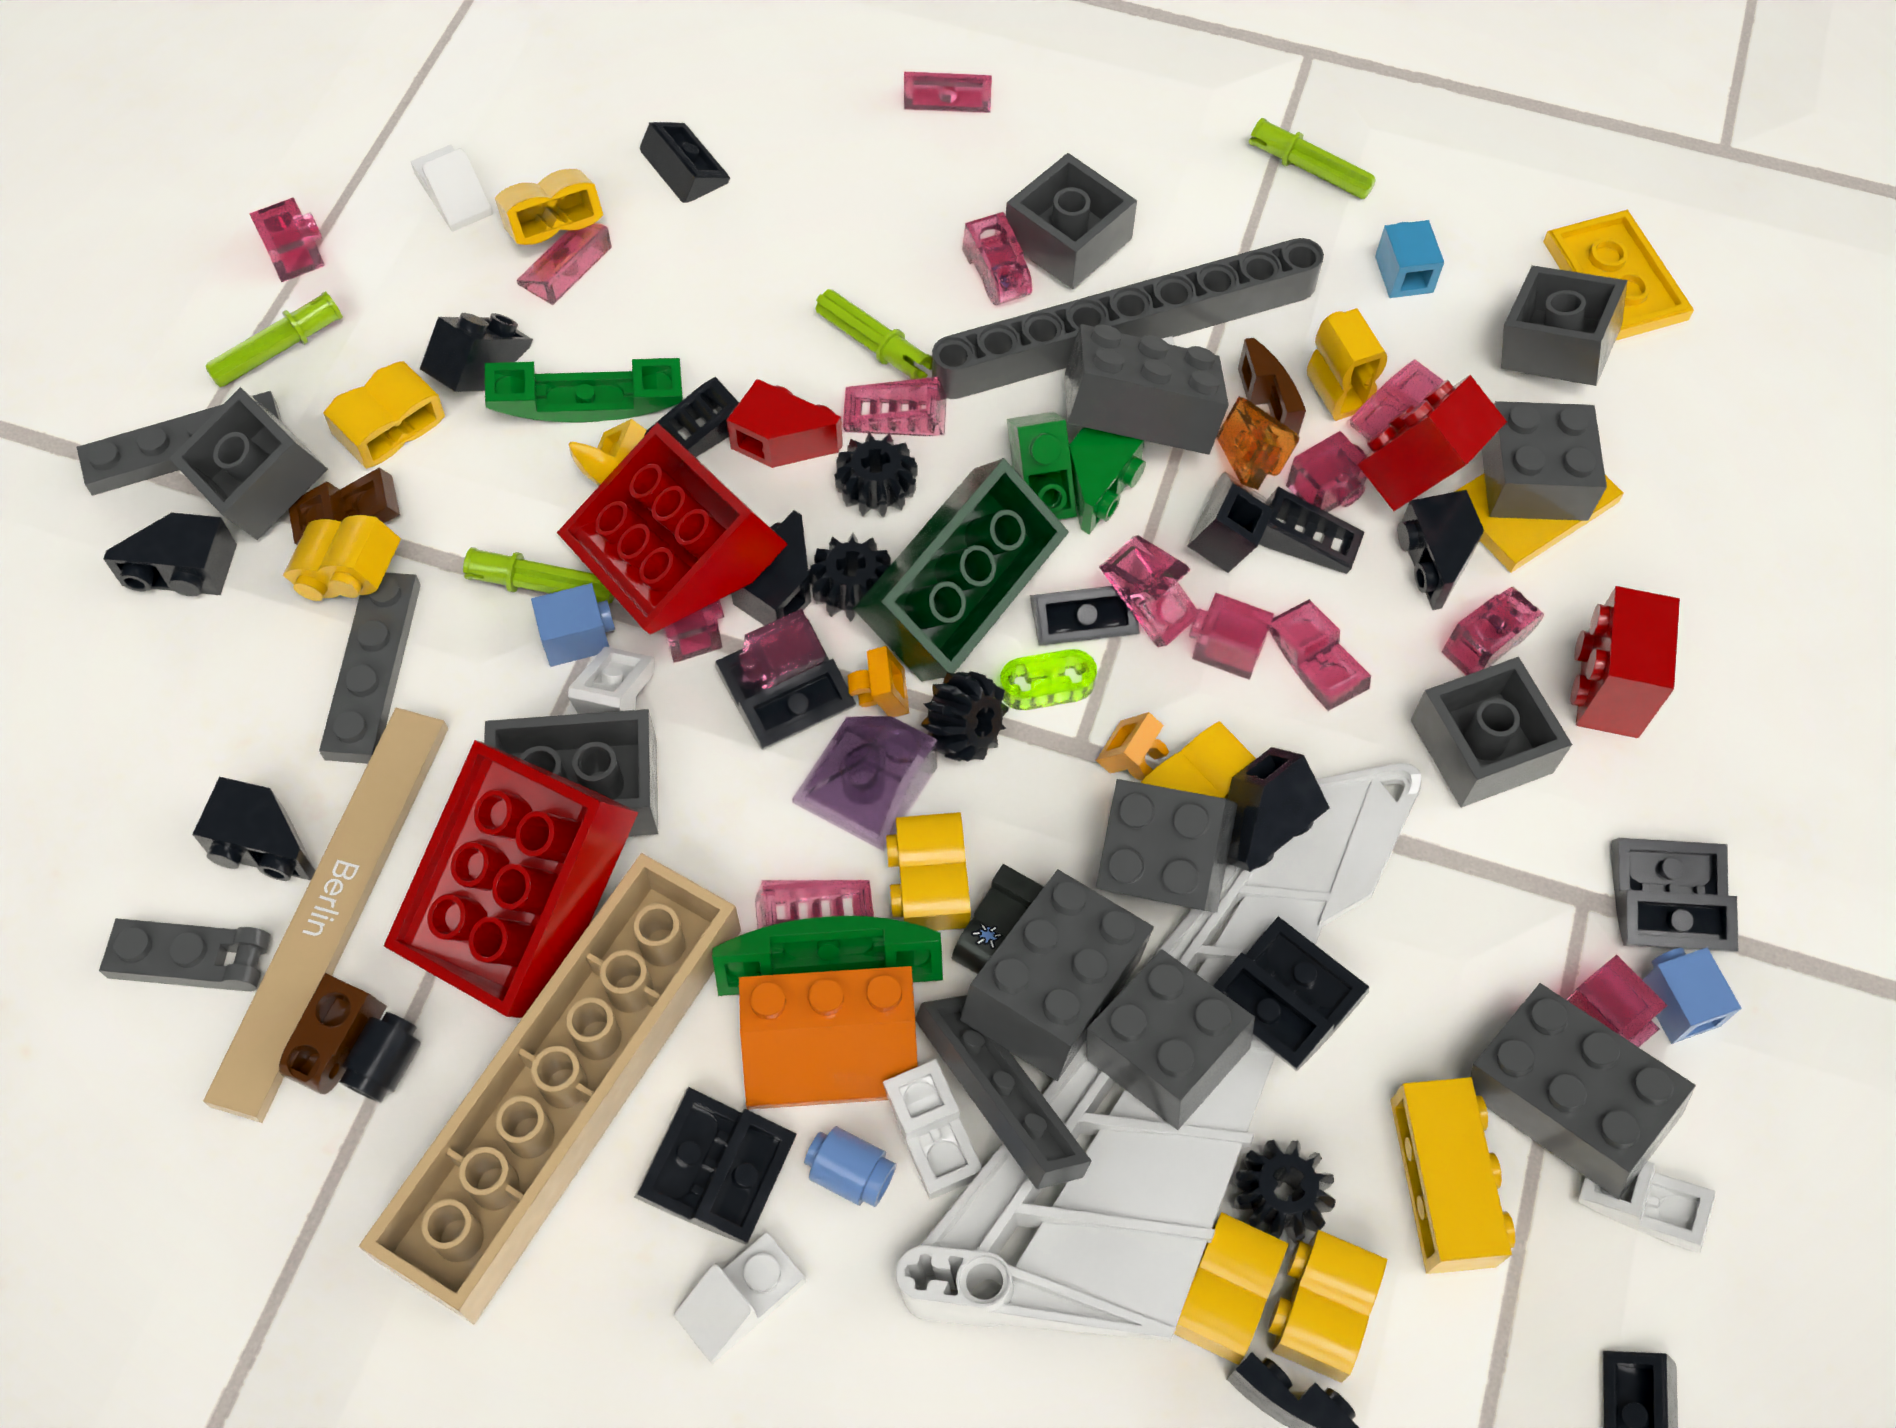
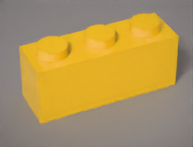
[1390,1077,1515,1274]

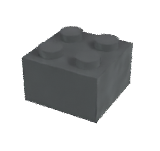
[1004,153,1137,289]
[1501,265,1628,386]
[169,387,328,540]
[1482,401,1607,521]
[1411,657,1573,808]
[1096,779,1238,912]
[1087,949,1255,1130]

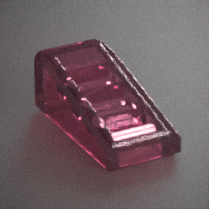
[843,377,946,436]
[755,880,874,929]

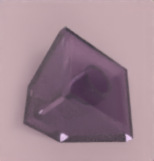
[792,716,938,851]

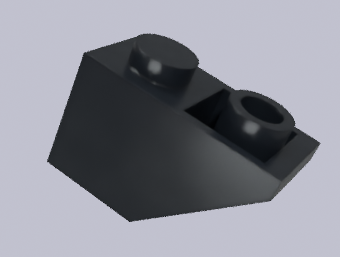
[419,313,533,392]
[1187,471,1274,573]
[1397,490,1484,610]
[731,510,812,633]
[103,512,237,596]
[1227,747,1330,872]
[192,776,316,881]

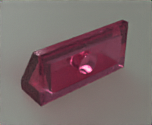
[904,71,992,113]
[516,223,612,305]

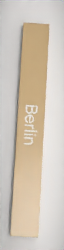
[203,707,448,1123]

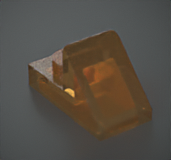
[1216,396,1300,490]

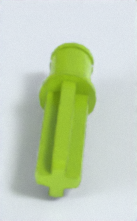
[1249,118,1376,199]
[815,289,932,383]
[205,291,343,387]
[463,547,614,604]

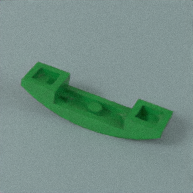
[485,358,683,423]
[712,916,943,996]

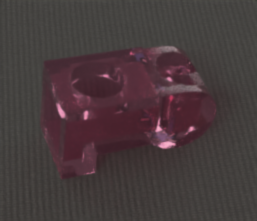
[962,212,1032,305]
[1441,586,1544,675]

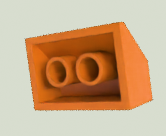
[739,966,918,1110]

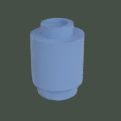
[804,1126,897,1207]

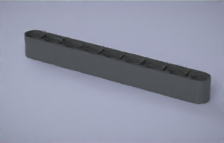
[932,238,1324,399]

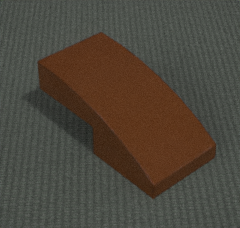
[1238,338,1306,442]
[288,467,400,545]

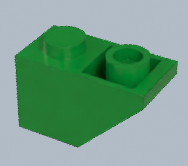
[1007,412,1077,520]
[1069,427,1146,535]

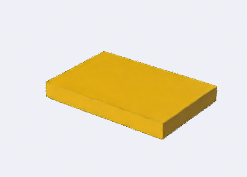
[1543,209,1694,341]
[1454,473,1624,573]

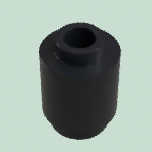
[339,1012,421,1103]

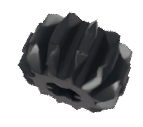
[834,432,918,518]
[808,532,891,622]
[921,671,1009,762]
[1233,1139,1336,1244]

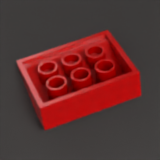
[557,422,788,635]
[383,740,639,1018]

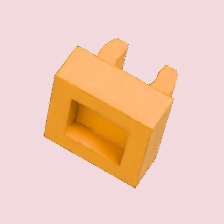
[847,646,909,718]
[1095,712,1169,780]

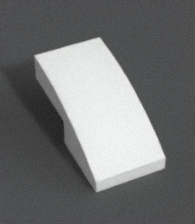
[883,1059,983,1200]
[1579,1161,1716,1253]

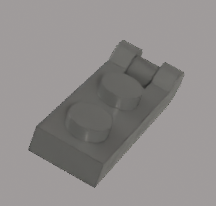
[99,918,271,992]

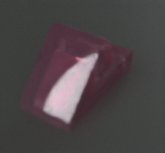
[1099,535,1201,647]

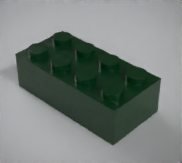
[853,458,1069,682]

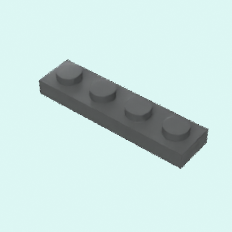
[76,391,282,496]
[319,572,421,764]
[915,995,1092,1189]

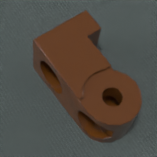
[279,973,387,1094]

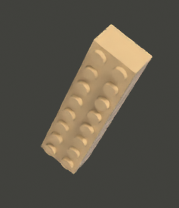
[358,853,741,1325]

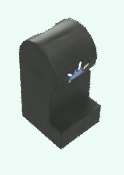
[951,864,1044,974]

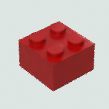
[1357,375,1507,511]
[1570,586,1680,738]

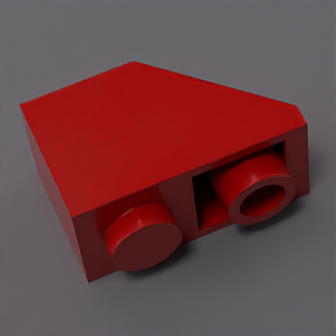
[727,379,843,468]

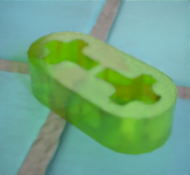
[999,649,1097,710]

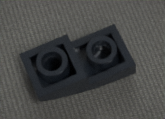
[1226,1352,1359,1428]

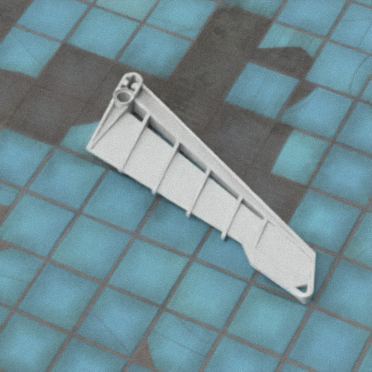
[896,763,1422,1341]

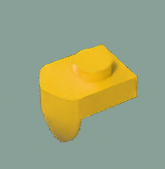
[568,419,646,486]

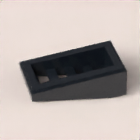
[644,377,739,457]
[1259,486,1365,574]

